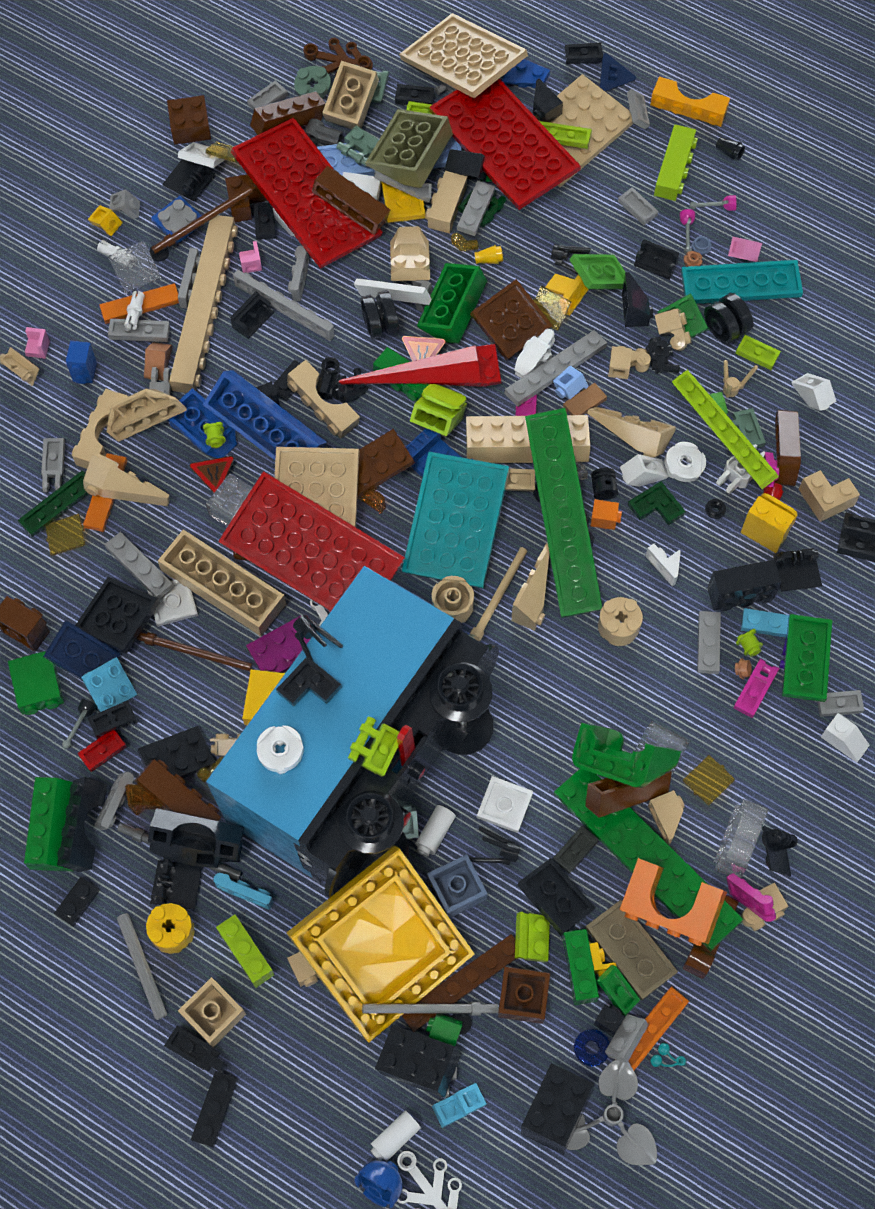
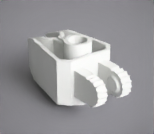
[514,329,555,378]
[716,444,765,494]

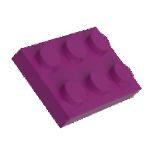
[246,615,311,673]

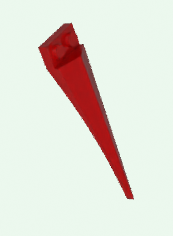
[339,344,501,387]

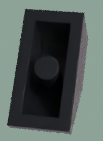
[533,78,563,122]

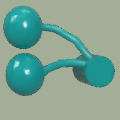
[650,1043,687,1067]

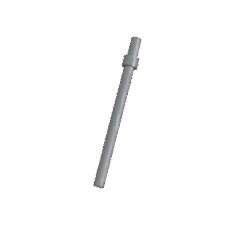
[362,1002,499,1016]

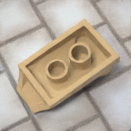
[390,226,430,281]

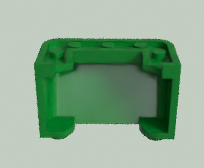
[572,722,681,788]

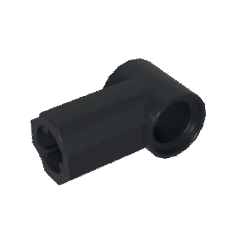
[316,357,340,400]

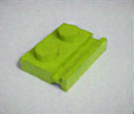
[515,912,550,963]

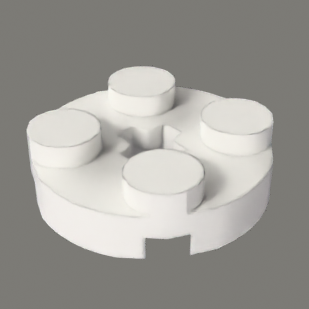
[664,442,706,482]
[257,725,304,774]

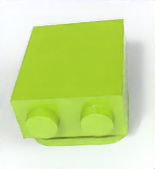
[410,384,467,436]

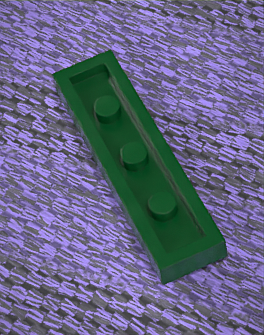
[18,470,89,537]

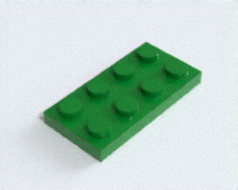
[782,614,832,702]

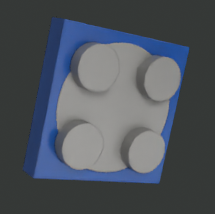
[151,196,202,245]

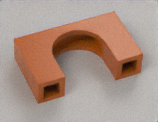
[620,858,727,946]

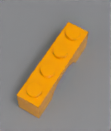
[650,76,730,127]

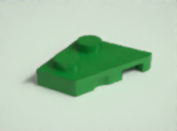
[657,294,709,338]

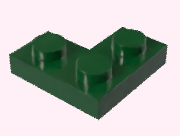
[628,481,686,525]

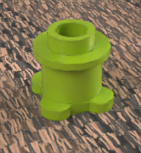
[203,422,226,448]
[736,629,763,657]

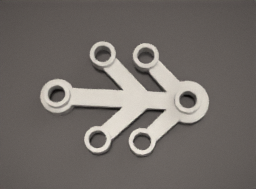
[397,1151,462,1209]

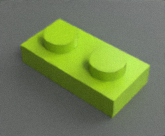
[735,335,781,370]

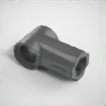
[305,119,343,145]

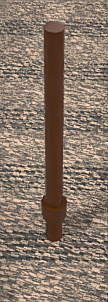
[151,186,254,254]
[136,632,253,672]

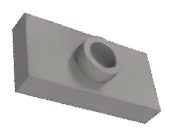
[247,80,288,110]
[627,89,650,129]
[618,187,658,225]

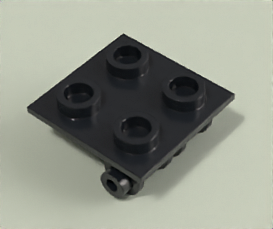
[162,159,215,201]
[773,548,822,592]
[762,826,798,877]
[150,858,202,910]

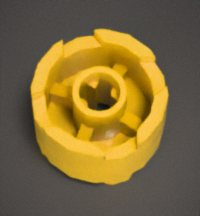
[146,903,195,954]

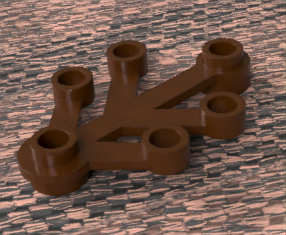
[303,38,373,77]

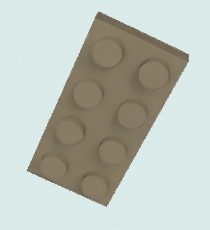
[585,900,678,1000]

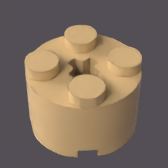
[432,576,474,623]
[598,597,643,646]

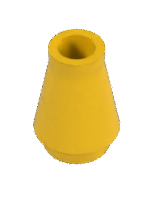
[474,245,503,264]

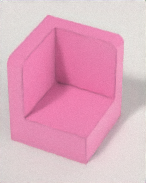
[728,237,762,262]
[239,241,262,273]
[25,327,50,359]

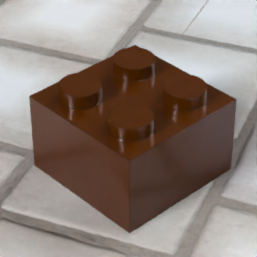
[167,95,211,145]
[0,596,50,652]
[498,967,550,1024]

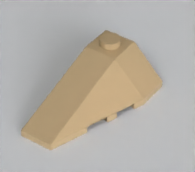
[587,407,676,458]
[83,452,169,506]
[511,543,549,631]

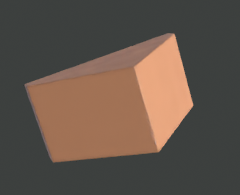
[144,342,172,381]

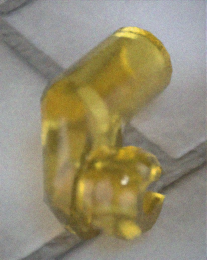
[451,233,478,251]
[197,756,224,783]

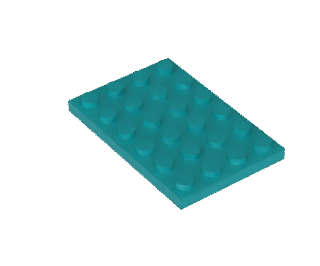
[402,452,510,589]

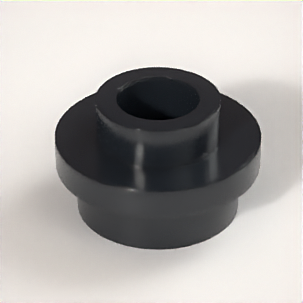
[705,499,726,519]

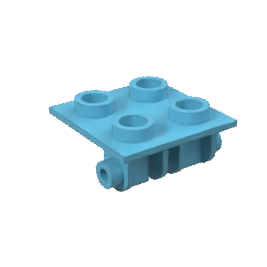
[81,657,137,712]

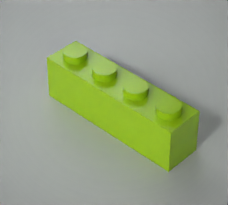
[654,124,698,201]

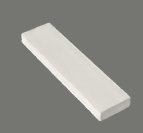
[354,279,432,305]

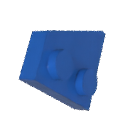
[502,59,550,88]

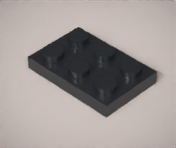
[137,726,216,778]
[517,858,595,936]

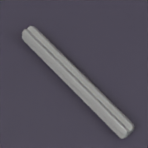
[117,913,167,1020]

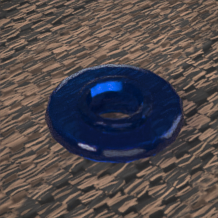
[574,1029,610,1067]

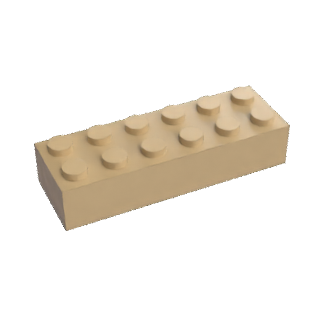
[466,415,590,463]
[158,529,286,636]

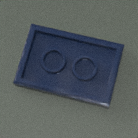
[43,620,121,681]

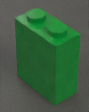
[8,651,64,715]

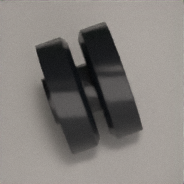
[360,290,399,339]
[704,292,754,344]

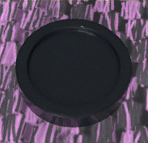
[149,244,169,262]
[451,1013,472,1035]

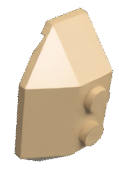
[107,389,187,442]

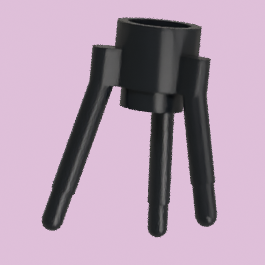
[551,244,591,275]
[293,615,343,661]
[469,827,521,865]

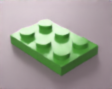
[569,254,625,289]

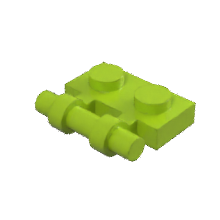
[348,716,399,777]

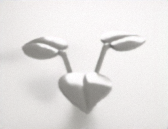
[567,1060,657,1165]

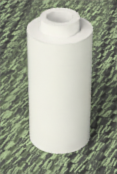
[415,805,456,856]
[370,1111,421,1162]

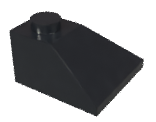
[622,272,653,327]

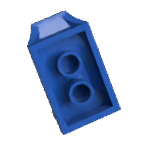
[167,388,237,458]

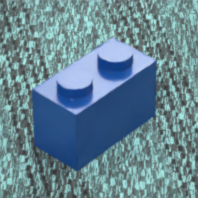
[66,340,97,384]

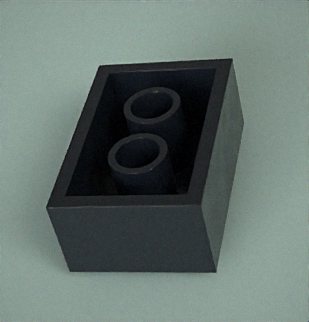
[707,560,781,611]
[375,1024,462,1098]
[521,1063,594,1155]

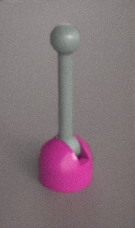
[690,195,736,211]
[680,209,695,254]

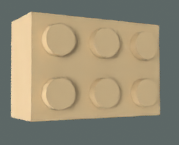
[323,61,379,129]

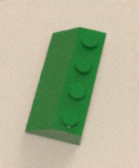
[417,263,487,344]
[24,777,74,872]

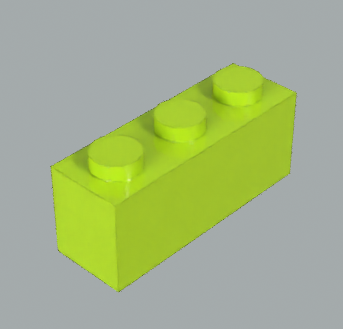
[216,915,274,988]

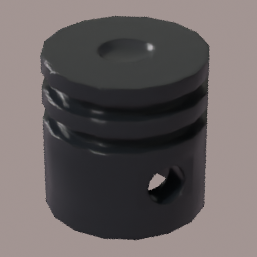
[591,467,618,500]

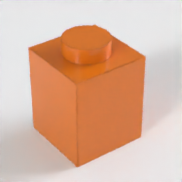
[590,499,622,530]

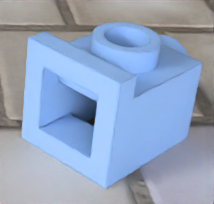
[553,366,589,399]

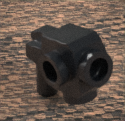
[645,337,680,374]
[332,368,369,403]

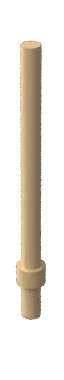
[469,547,527,641]

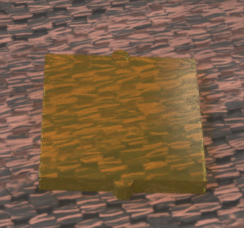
[205,141,237,163]
[533,286,572,331]
[46,514,85,556]
[683,755,735,806]

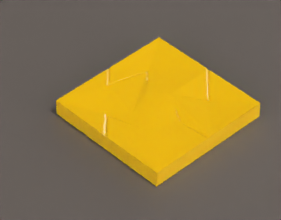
[286,846,475,1043]

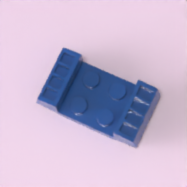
[406,428,474,477]

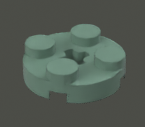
[294,66,332,99]

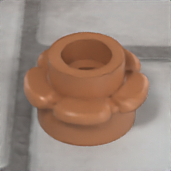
[684,251,703,267]
[735,658,752,679]

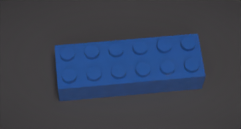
[202,370,327,460]

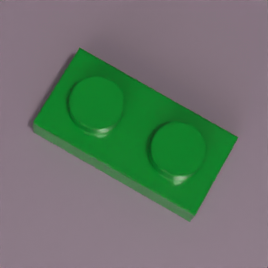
[596,965,640,1016]

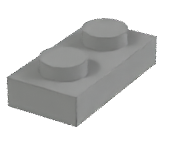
[817,690,864,717]
[605,1014,649,1063]

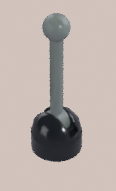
[62,698,97,749]

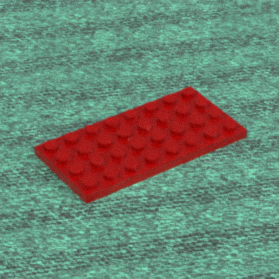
[429,79,581,210]
[231,118,383,269]
[218,471,405,611]

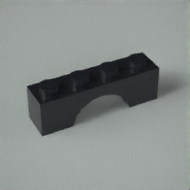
[57,777,107,872]
[148,808,244,861]

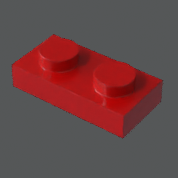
[77,730,127,772]

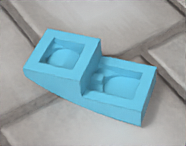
[432,1083,486,1128]

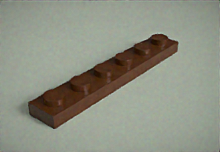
[402,934,517,1032]

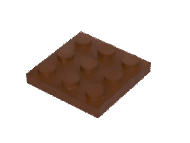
[470,279,553,361]

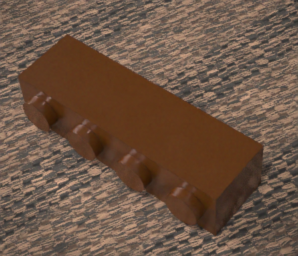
[250,91,326,135]
[312,166,391,235]
[134,759,221,821]
[585,771,672,817]

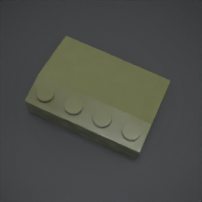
[365,109,453,188]

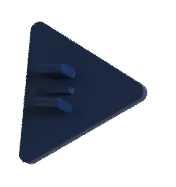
[599,53,636,92]

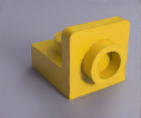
[88,205,122,236]
[589,942,616,977]

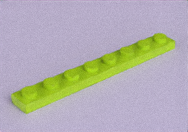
[672,369,779,489]

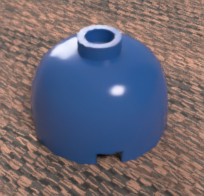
[354,1160,403,1208]

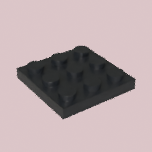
[75,577,160,654]

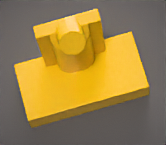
[545,273,589,316]

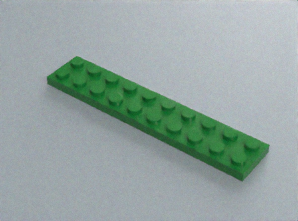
[525,408,603,618]
[554,769,743,952]

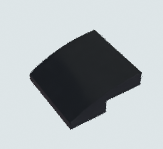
[837,513,875,562]

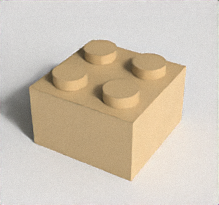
[178,977,246,1047]

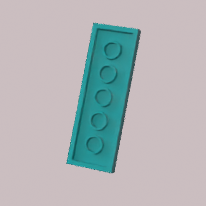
[681,260,803,304]

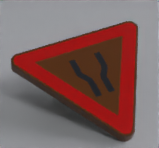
[189,456,234,496]

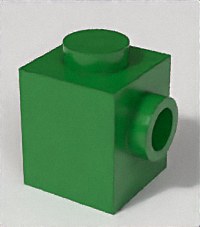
[426,1013,463,1046]

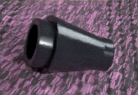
[716,137,745,160]

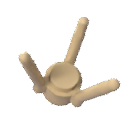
[723,360,758,398]

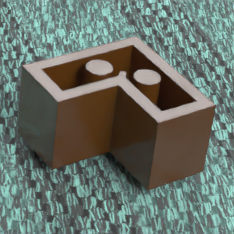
[225,174,268,222]

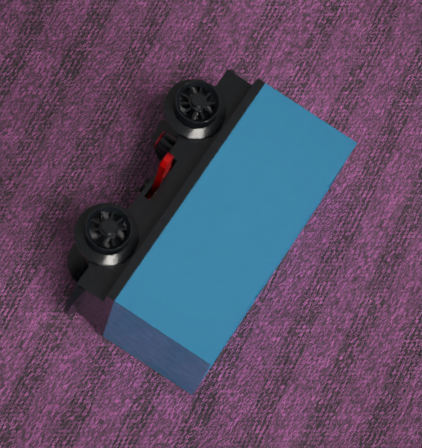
[206,566,499,898]

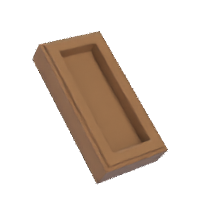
[563,383,607,415]

